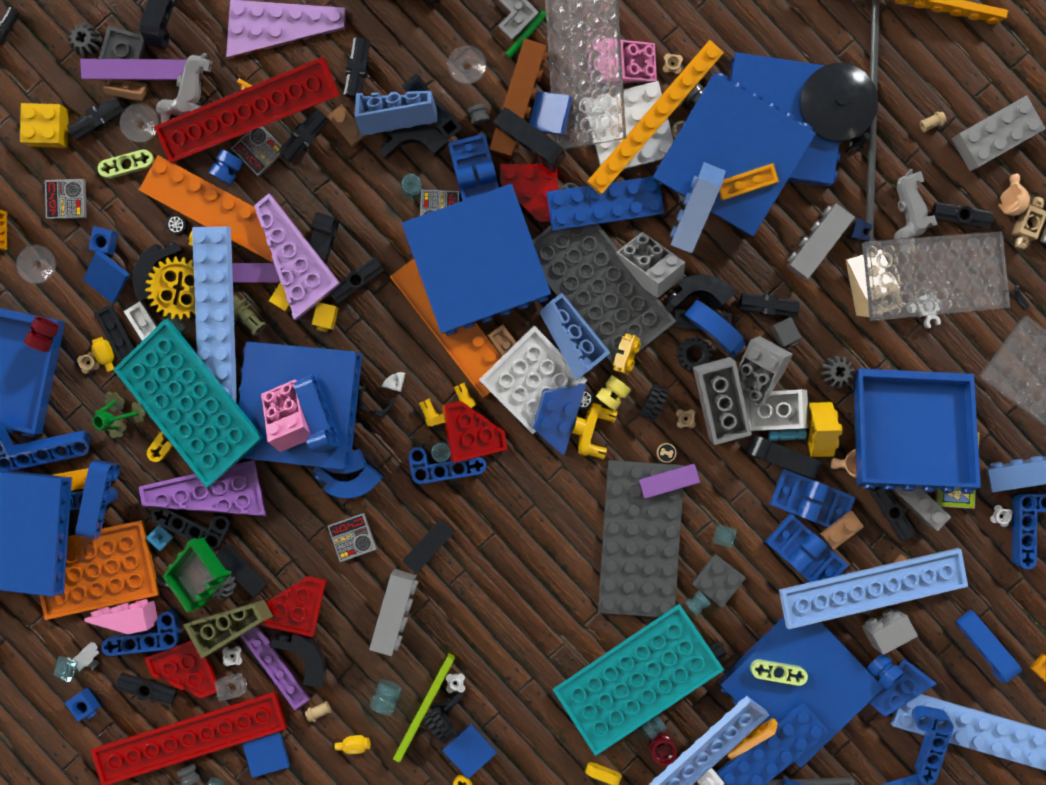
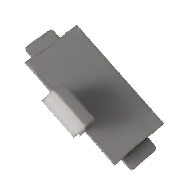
[70,642,99,671]

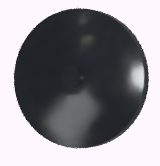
[799,63,878,142]

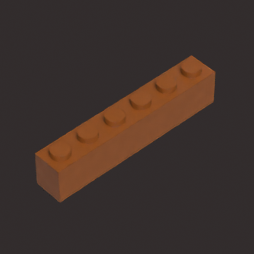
[490,38,549,160]

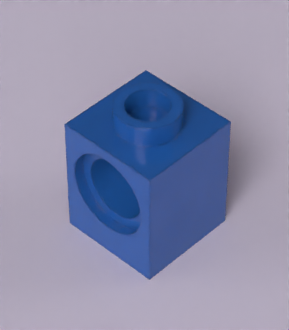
[89,226,119,255]
[65,687,101,722]

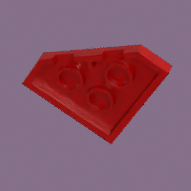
[500,164,558,223]
[442,401,508,463]
[260,576,327,637]
[144,640,221,698]

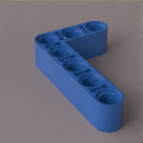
[0,419,93,472]

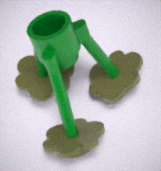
[92,392,146,438]

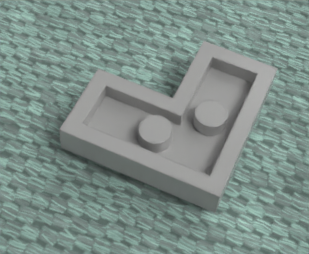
[498,0,539,41]

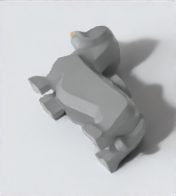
[156,53,213,123]
[894,169,938,254]

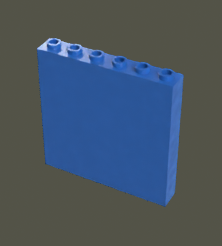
[729,52,842,187]
[652,72,816,236]
[402,183,551,336]
[0,308,65,437]
[238,342,362,470]
[853,369,981,494]
[0,471,72,597]
[718,617,884,768]

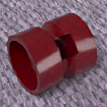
[24,316,60,352]
[649,733,677,766]

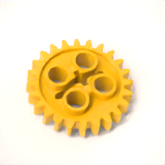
[145,257,196,320]

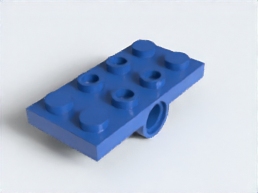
[448,134,499,201]
[769,469,856,527]
[765,513,848,582]

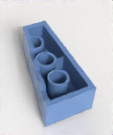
[354,91,437,136]
[669,162,726,253]
[539,293,610,380]
[985,456,1046,492]

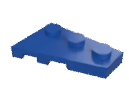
[869,659,937,717]

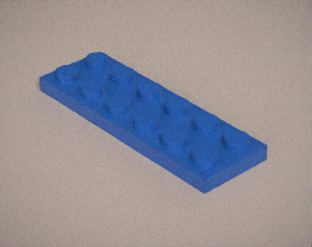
[546,177,665,231]
[716,700,830,785]

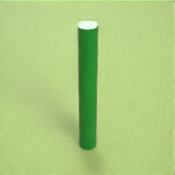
[505,10,548,59]

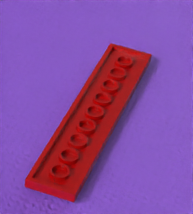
[154,57,340,163]
[91,691,287,785]

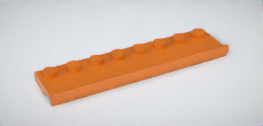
[138,155,274,263]
[390,258,502,398]

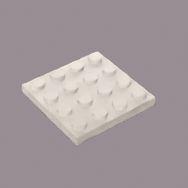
[584,81,673,170]
[479,326,587,434]

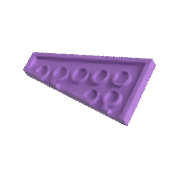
[139,460,267,517]

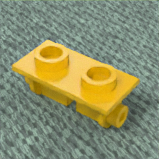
[612,333,641,375]

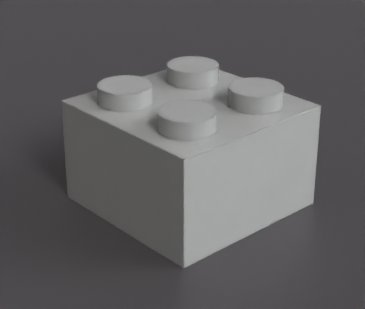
[861,608,918,655]

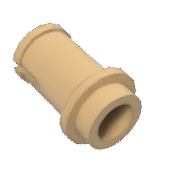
[919,112,947,132]
[305,701,331,722]

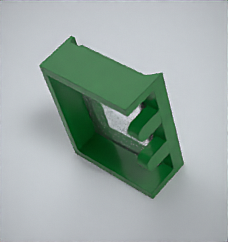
[162,537,232,613]

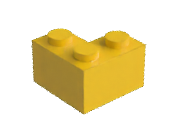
[807,402,842,457]

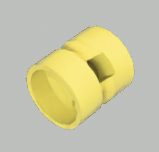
[595,375,631,411]

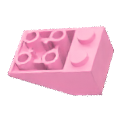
[594,38,657,85]
[261,379,311,452]
[84,599,158,634]

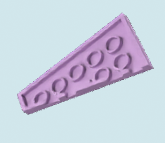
[226,0,346,59]
[254,194,341,320]

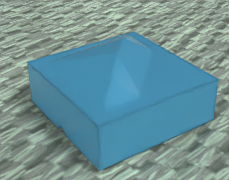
[145,525,174,551]

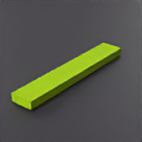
[393,653,455,762]

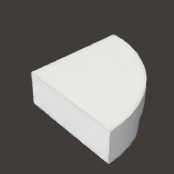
[382,372,406,392]

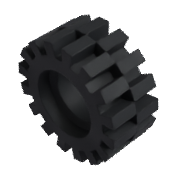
[676,337,713,371]
[640,384,669,422]
[424,707,458,745]

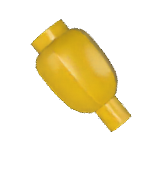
[91,337,114,372]
[335,735,371,754]

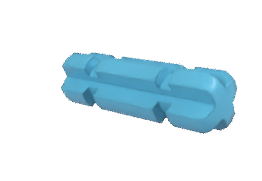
[768,429,807,441]

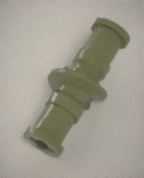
[233,294,266,336]

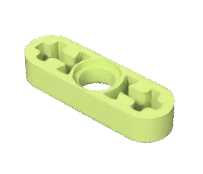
[98,149,155,179]
[750,659,808,686]

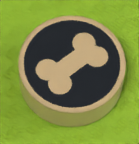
[656,443,676,462]

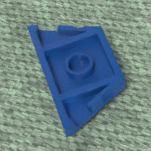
[532,383,586,455]

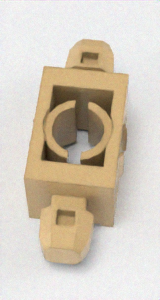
[1011,197,1046,250]

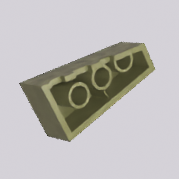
[184,600,273,659]

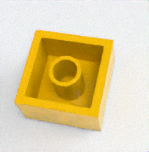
[20,103,69,148]

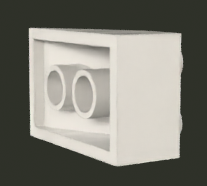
[745,389,809,431]

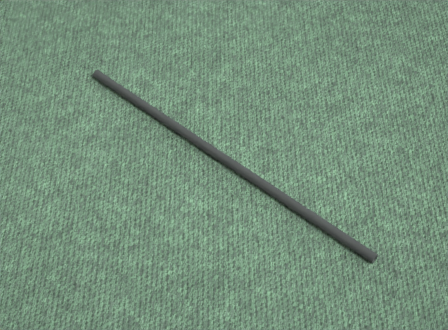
[865,0,880,254]

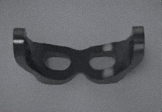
[358,385,395,418]

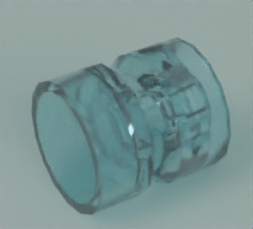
[369,680,402,716]

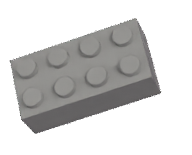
[951,95,1046,171]
[693,357,752,445]
[369,569,418,656]

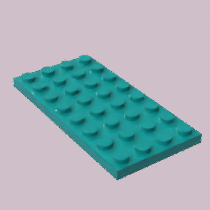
[113,319,264,488]
[552,604,724,756]

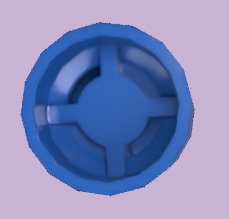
[208,149,244,185]
[866,654,904,690]

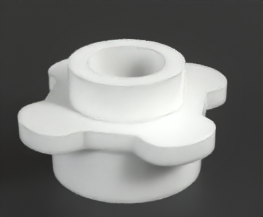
[990,505,1013,527]
[222,646,242,666]
[446,673,465,693]

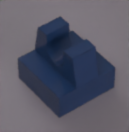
[849,218,873,242]

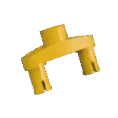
[418,382,476,427]
[571,403,617,460]

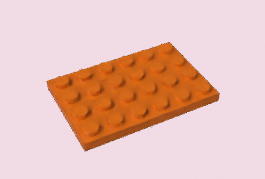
[39,520,160,620]

